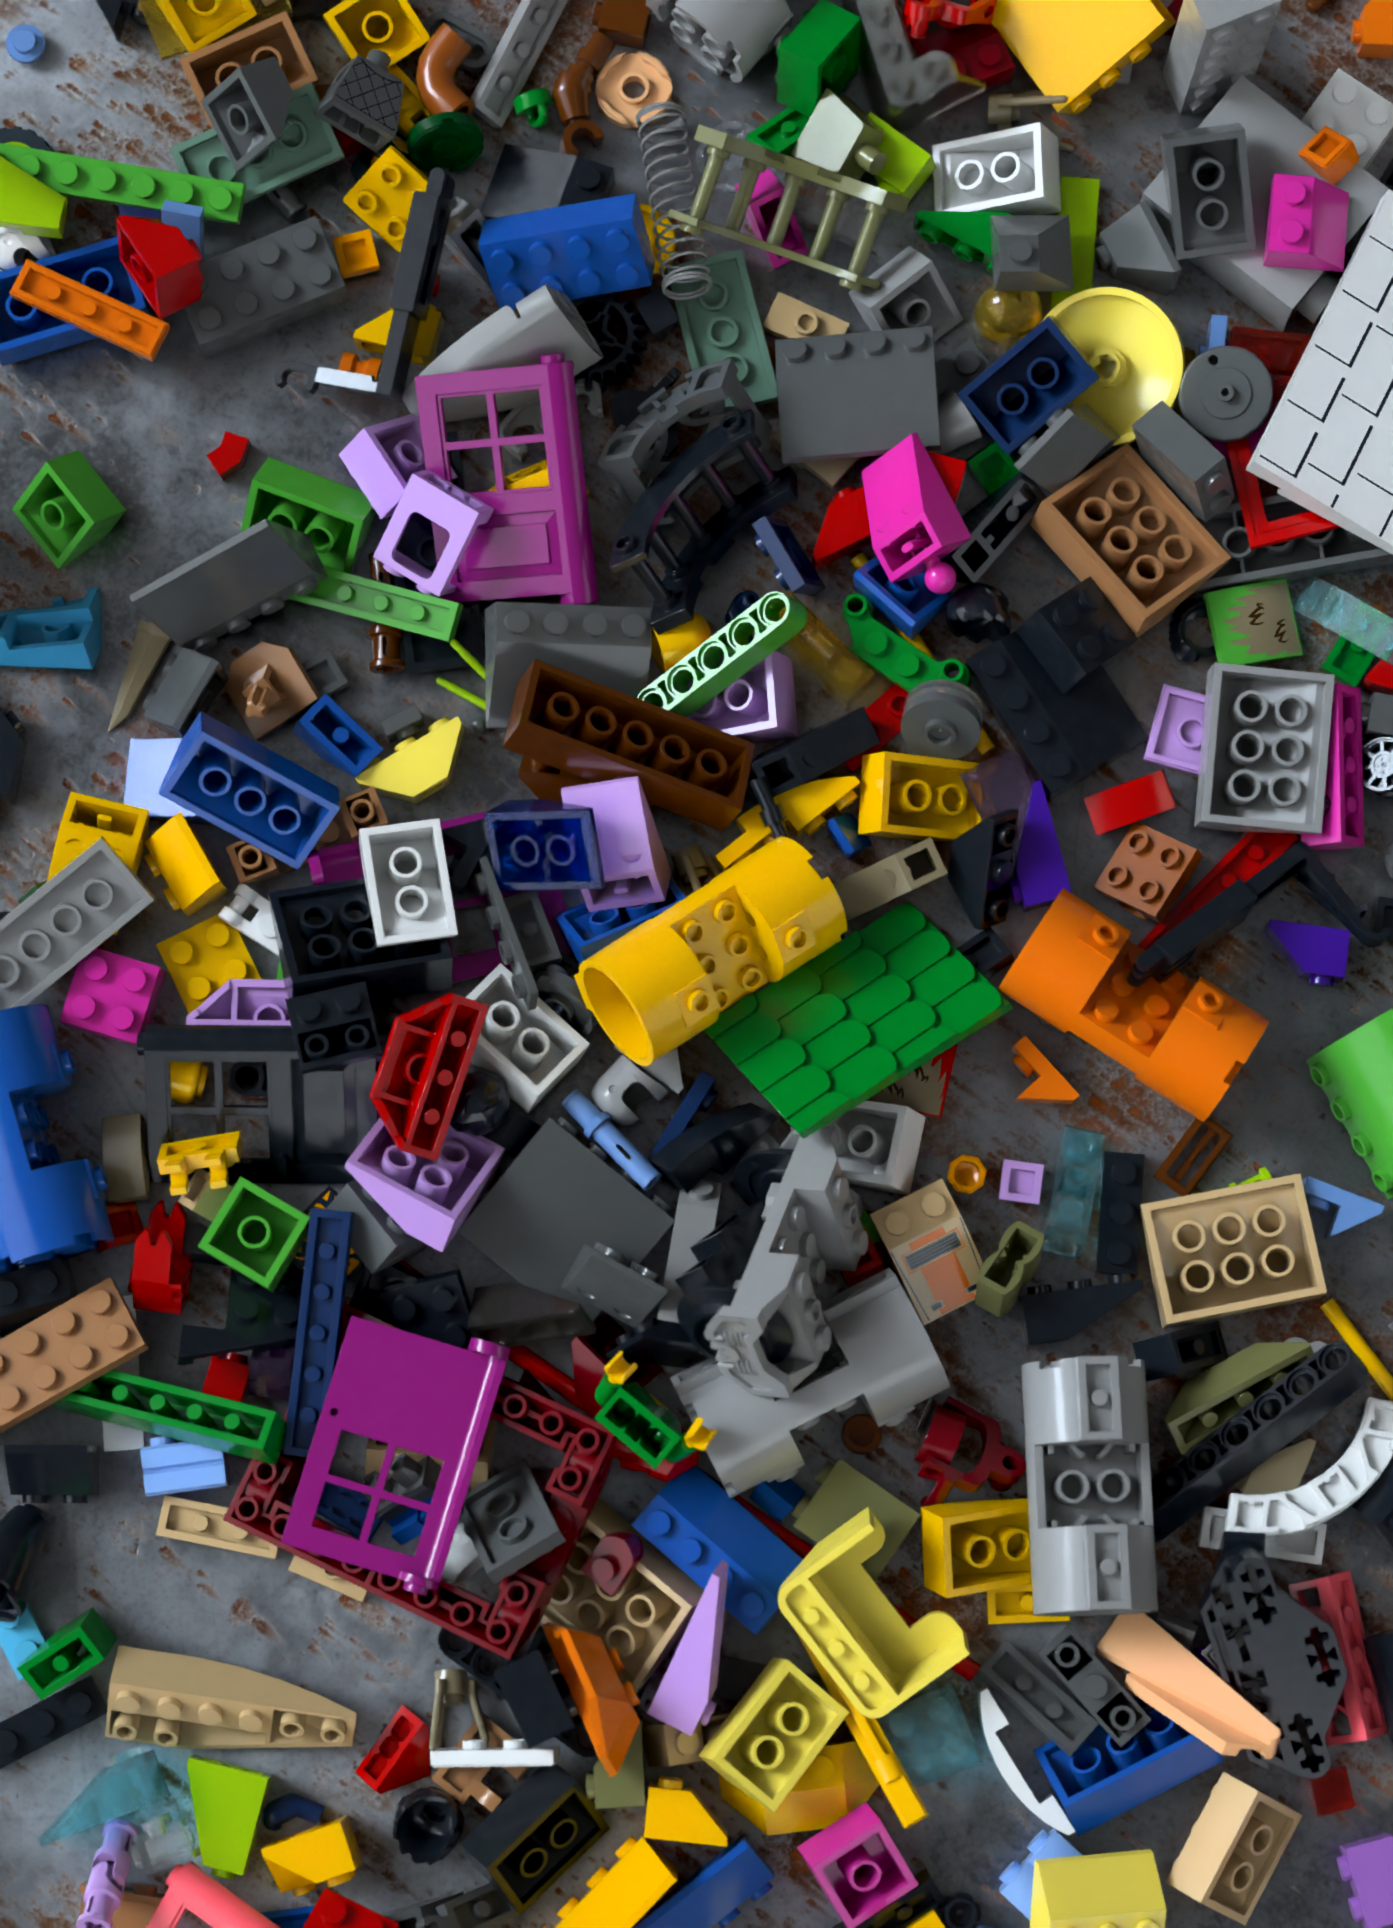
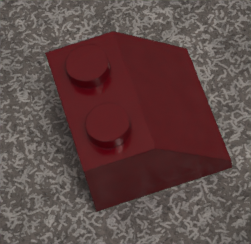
[910,24,1015,113]

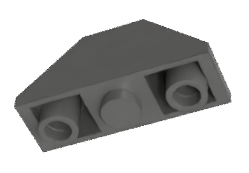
[1037,1625,1151,1747]

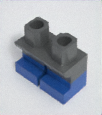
[360,1453,442,1546]

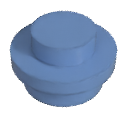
[6,24,46,64]

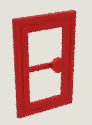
[1226,376,1341,550]

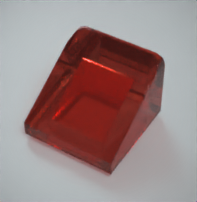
[1306,1766,1355,1817]

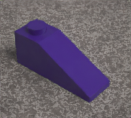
[1010,780,1072,913]

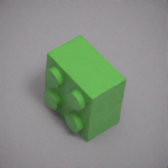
[198,1176,310,1293]

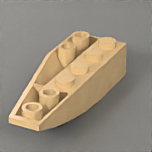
[105,1645,357,1749]

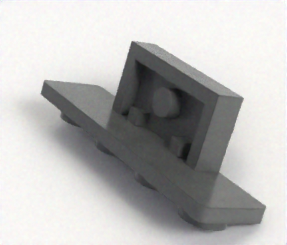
[472,856,562,1011]

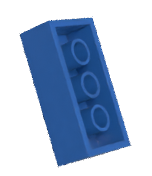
[478,193,655,309]
[0,236,151,366]

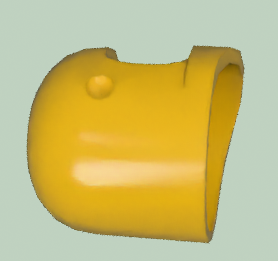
[651,611,713,674]

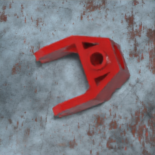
[128,1200,195,1315]

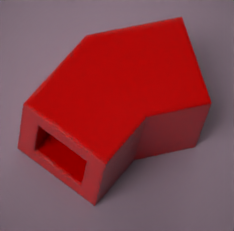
[206,431,251,481]

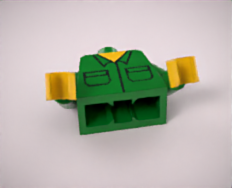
[594,1350,717,1469]

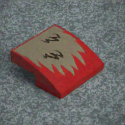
[865,1043,958,1118]

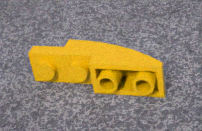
[715,776,860,872]

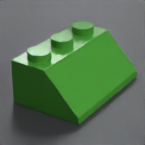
[241,457,375,575]

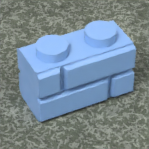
[140,1436,231,1497]

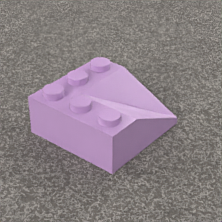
[345,1117,506,1252]

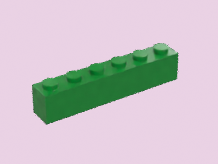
[51,1370,286,1465]

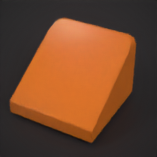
[1298,126,1359,186]

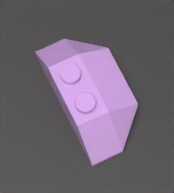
[186,979,291,1025]

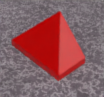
[355,1704,430,1794]

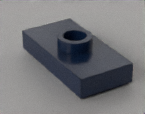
[317,1472,384,1542]

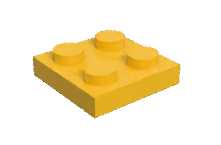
[156,914,262,1014]

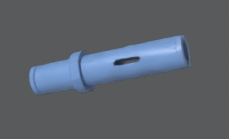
[562,1089,662,1191]

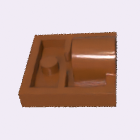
[1093,821,1203,923]

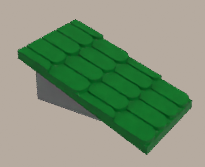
[704,902,1013,1139]

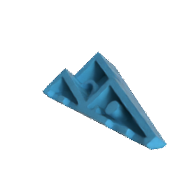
[0,587,102,669]

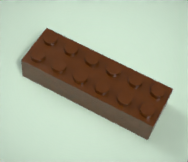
[502,659,755,831]

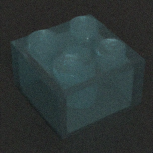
[877,1682,982,1788]

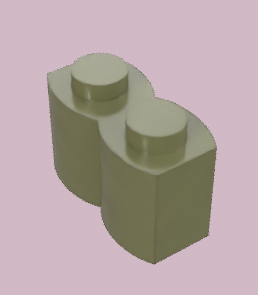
[975,1221,1044,1318]

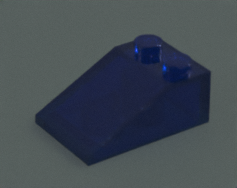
[484,799,606,891]

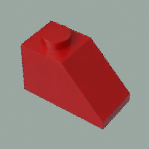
[812,486,872,570]

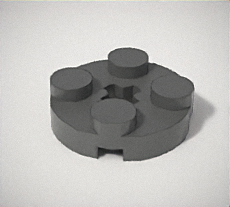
[533,964,598,1038]

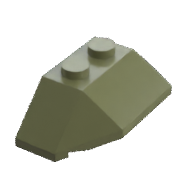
[1164,1342,1314,1455]

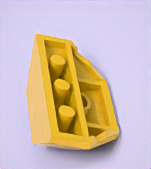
[718,1739,880,1836]

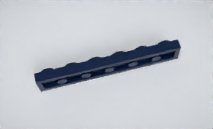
[283,1208,354,1457]

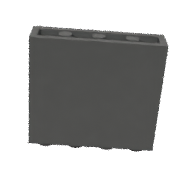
[457,1116,674,1333]

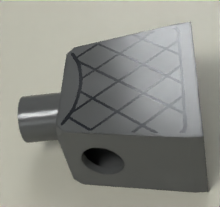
[314,49,404,152]

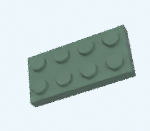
[170,83,345,222]
[666,249,778,407]

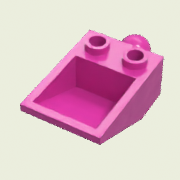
[861,432,972,594]

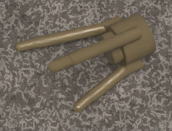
[988,89,1075,152]
[671,845,721,896]
[429,1669,490,1770]

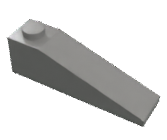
[657,1179,722,1323]

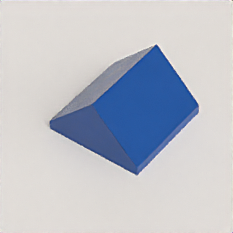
[853,556,952,640]

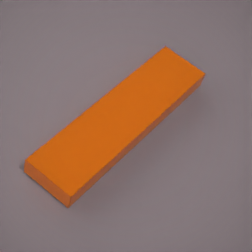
[9,259,171,362]

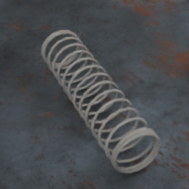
[636,102,712,300]

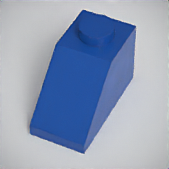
[292,693,383,778]

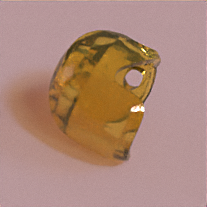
[974,285,1042,342]

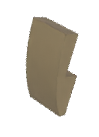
[102,1113,150,1204]

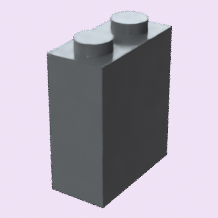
[1132,400,1236,522]

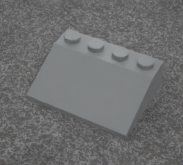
[1194,662,1335,834]

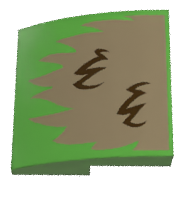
[1203,579,1303,666]

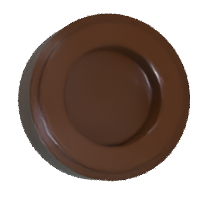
[841,1414,882,1455]

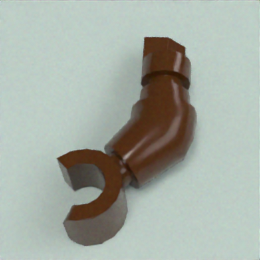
[552,30,615,157]

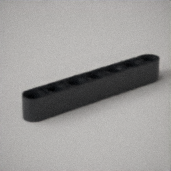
[1151,1341,1368,1542]

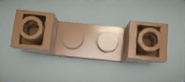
[225,786,389,885]

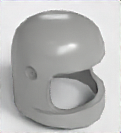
[591,1054,668,1127]

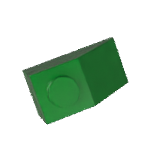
[16,1607,117,1700]

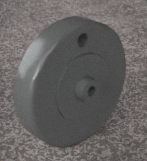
[1178,346,1275,443]

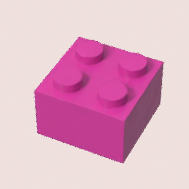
[59,948,167,1047]
[797,1802,919,1928]

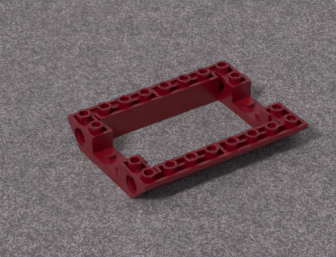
[223,1303,617,1661]

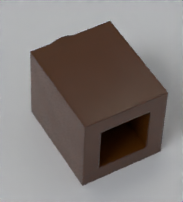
[592,0,652,50]

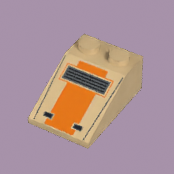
[869,1178,983,1326]

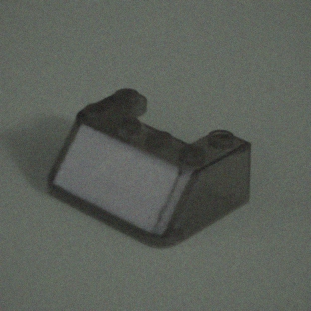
[842,0,988,132]

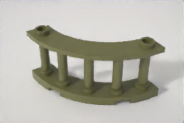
[668,124,910,292]

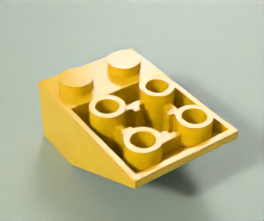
[46,792,149,935]

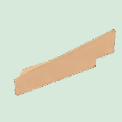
[1095,1613,1281,1759]

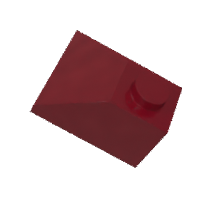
[571,1313,663,1419]

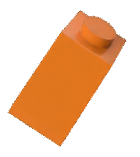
[1351,0,1393,59]

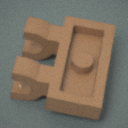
[431,1713,531,1812]

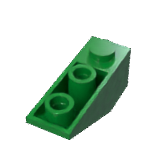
[913,211,1011,275]

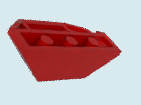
[369,993,489,1161]

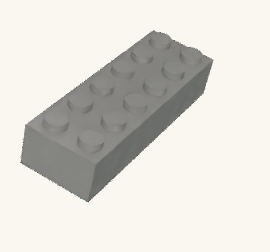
[1162,0,1282,115]

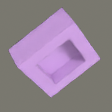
[998,1159,1044,1206]

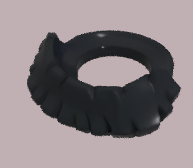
[1169,598,1216,662]

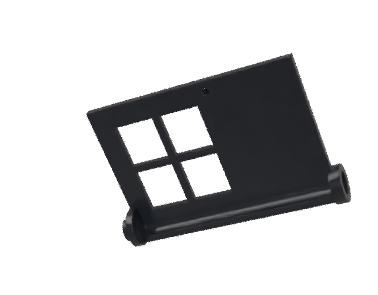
[137,1023,391,1184]

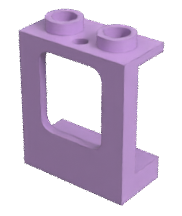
[373,469,494,597]

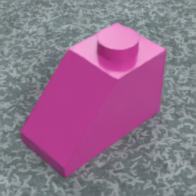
[734,169,809,269]

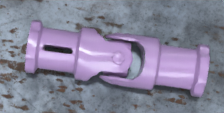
[76,1818,139,1928]

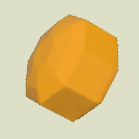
[946,1154,987,1195]

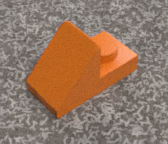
[1011,1036,1080,1104]

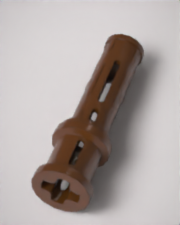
[367,552,405,674]

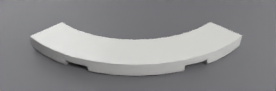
[1224,1397,1393,1538]

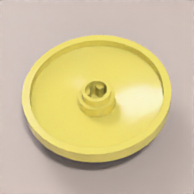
[1042,287,1186,447]

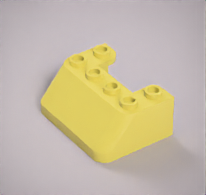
[778,1506,970,1718]

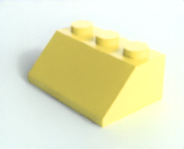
[698,1657,849,1812]
[1030,1849,1167,1928]

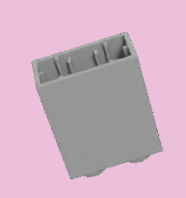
[1140,75,1389,333]

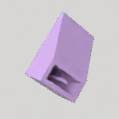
[561,776,672,912]

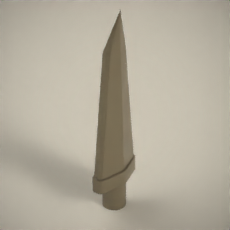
[107,620,172,733]

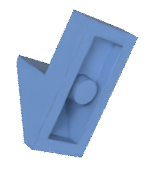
[1302,1176,1385,1239]

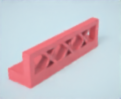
[1288,1570,1389,1746]

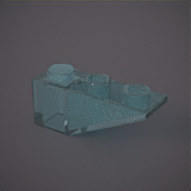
[1042,1125,1105,1259]

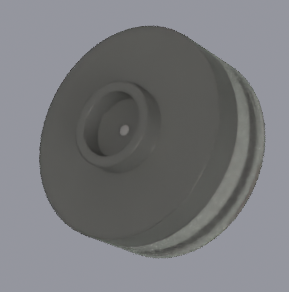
[901,680,984,759]

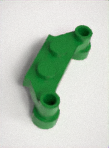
[842,593,971,697]

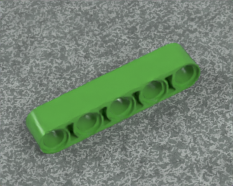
[637,591,807,718]

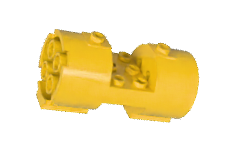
[574,837,847,1066]

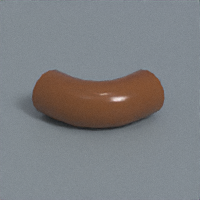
[416,23,474,116]

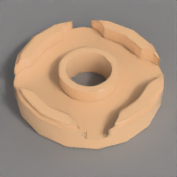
[595,51,673,130]

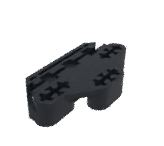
[1199,1543,1347,1779]

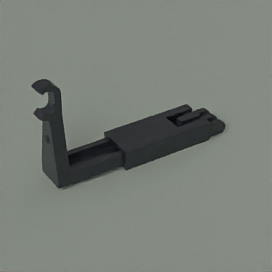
[275,167,455,402]
[1127,840,1391,987]

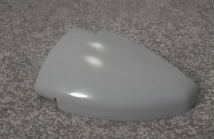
[402,284,604,422]

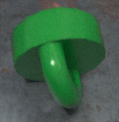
[512,88,553,129]

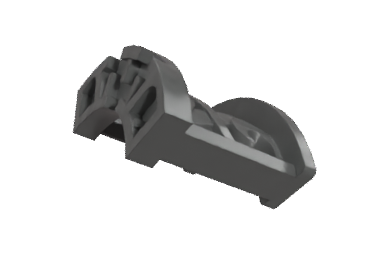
[597,359,772,525]

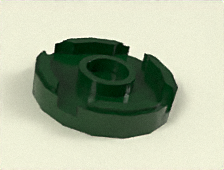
[406,112,484,173]

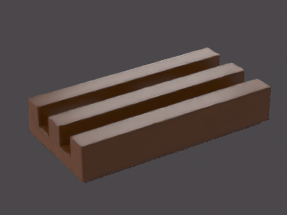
[1152,1117,1234,1197]

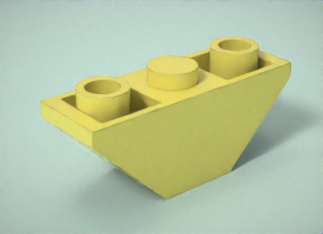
[355,716,464,804]

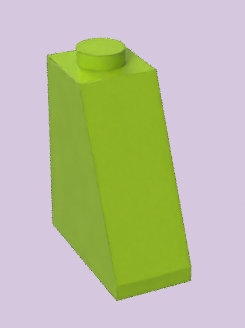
[187,1754,273,1880]

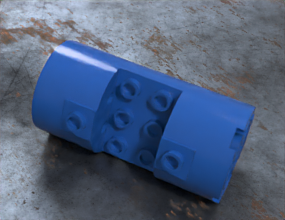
[0,1004,115,1274]

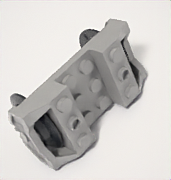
[677,1127,868,1398]

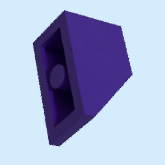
[1264,919,1351,988]

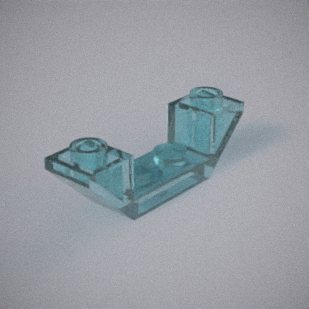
[1293,575,1393,666]

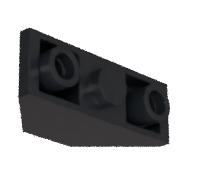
[948,808,1019,931]

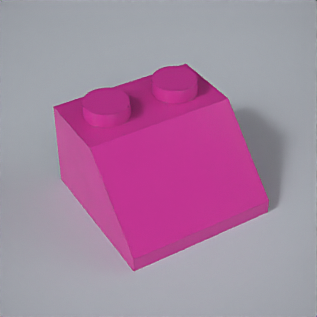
[1263,174,1349,272]

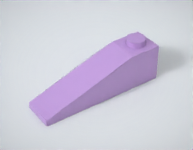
[647,1560,729,1736]

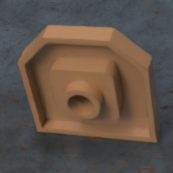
[226,641,321,741]

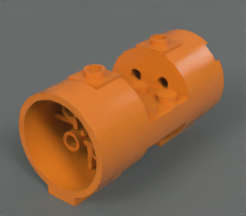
[997,888,1269,1122]

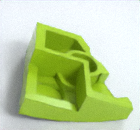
[0,156,68,239]

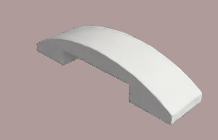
[978,1686,1075,1836]

